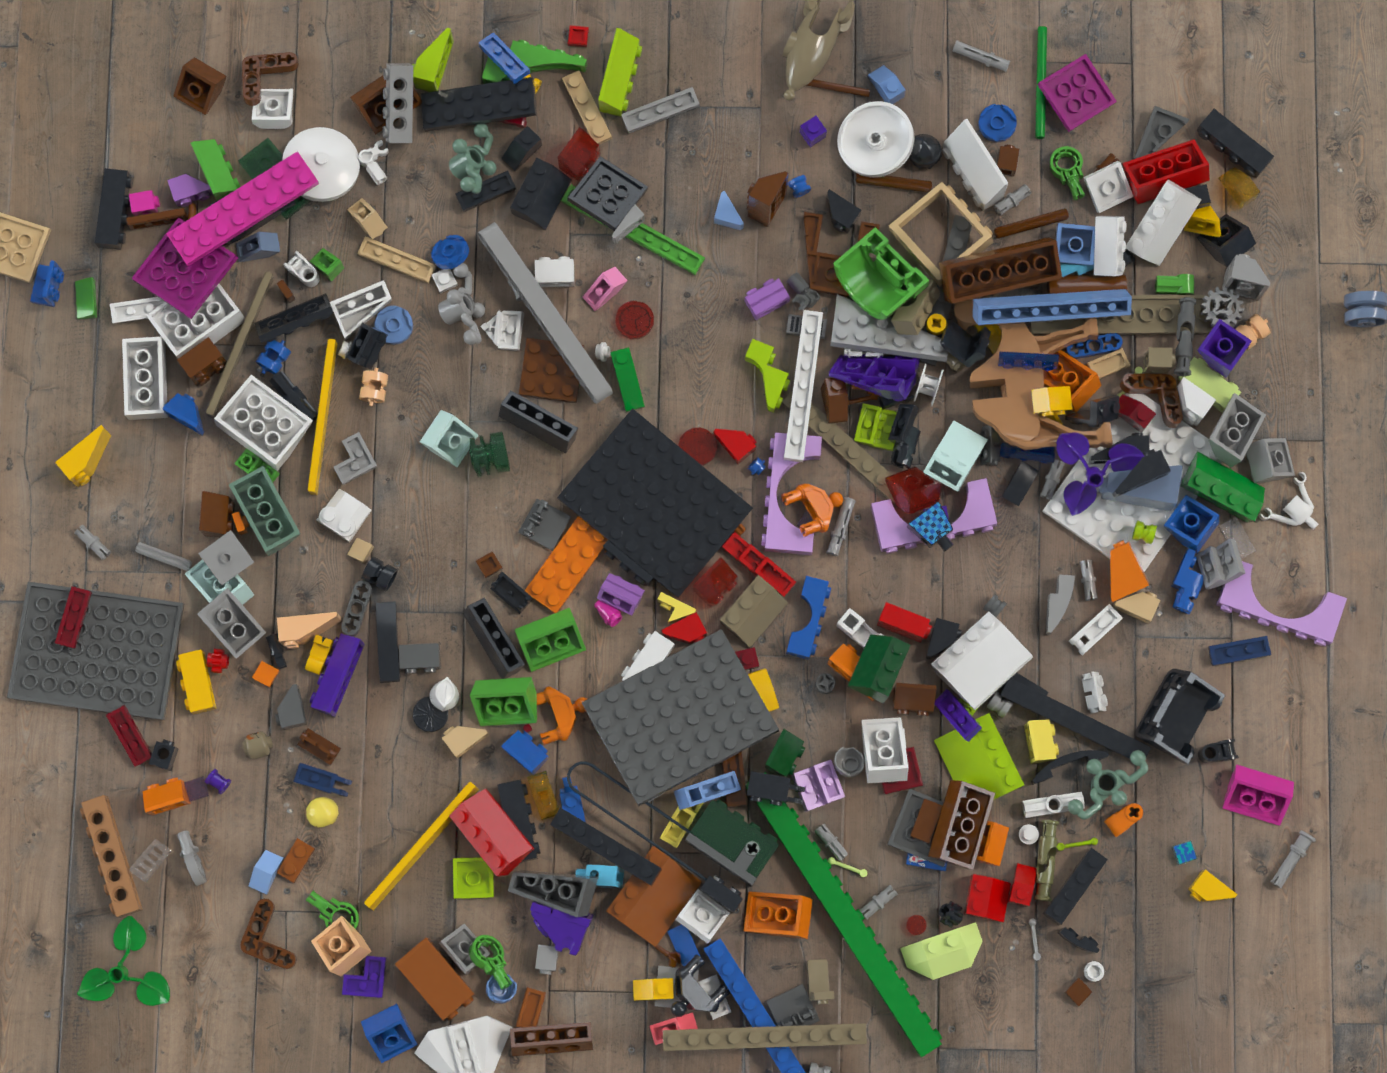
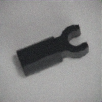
[879,395,914,410]
[266,633,287,669]

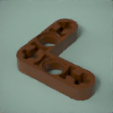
[242,52,299,106]
[1120,374,1183,428]
[240,898,297,969]

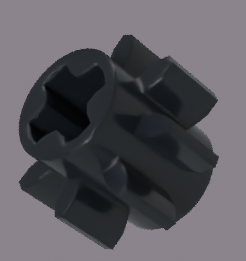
[939,901,963,928]

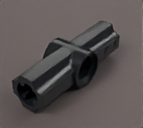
[269,371,318,423]

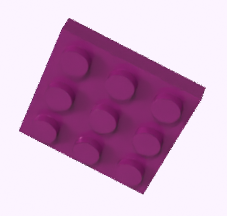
[1037,54,1117,132]

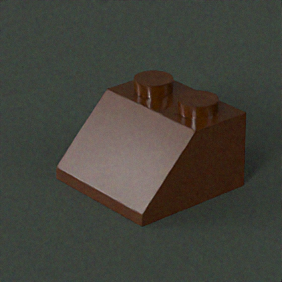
[173,57,227,115]
[199,491,235,538]
[893,683,936,717]

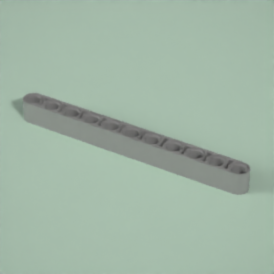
[478,222,613,404]

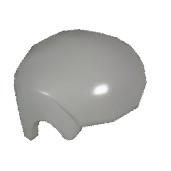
[834,747,865,777]

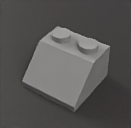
[1246,438,1295,483]

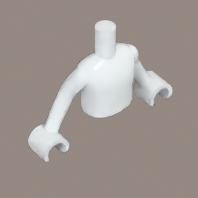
[1259,472,1318,530]

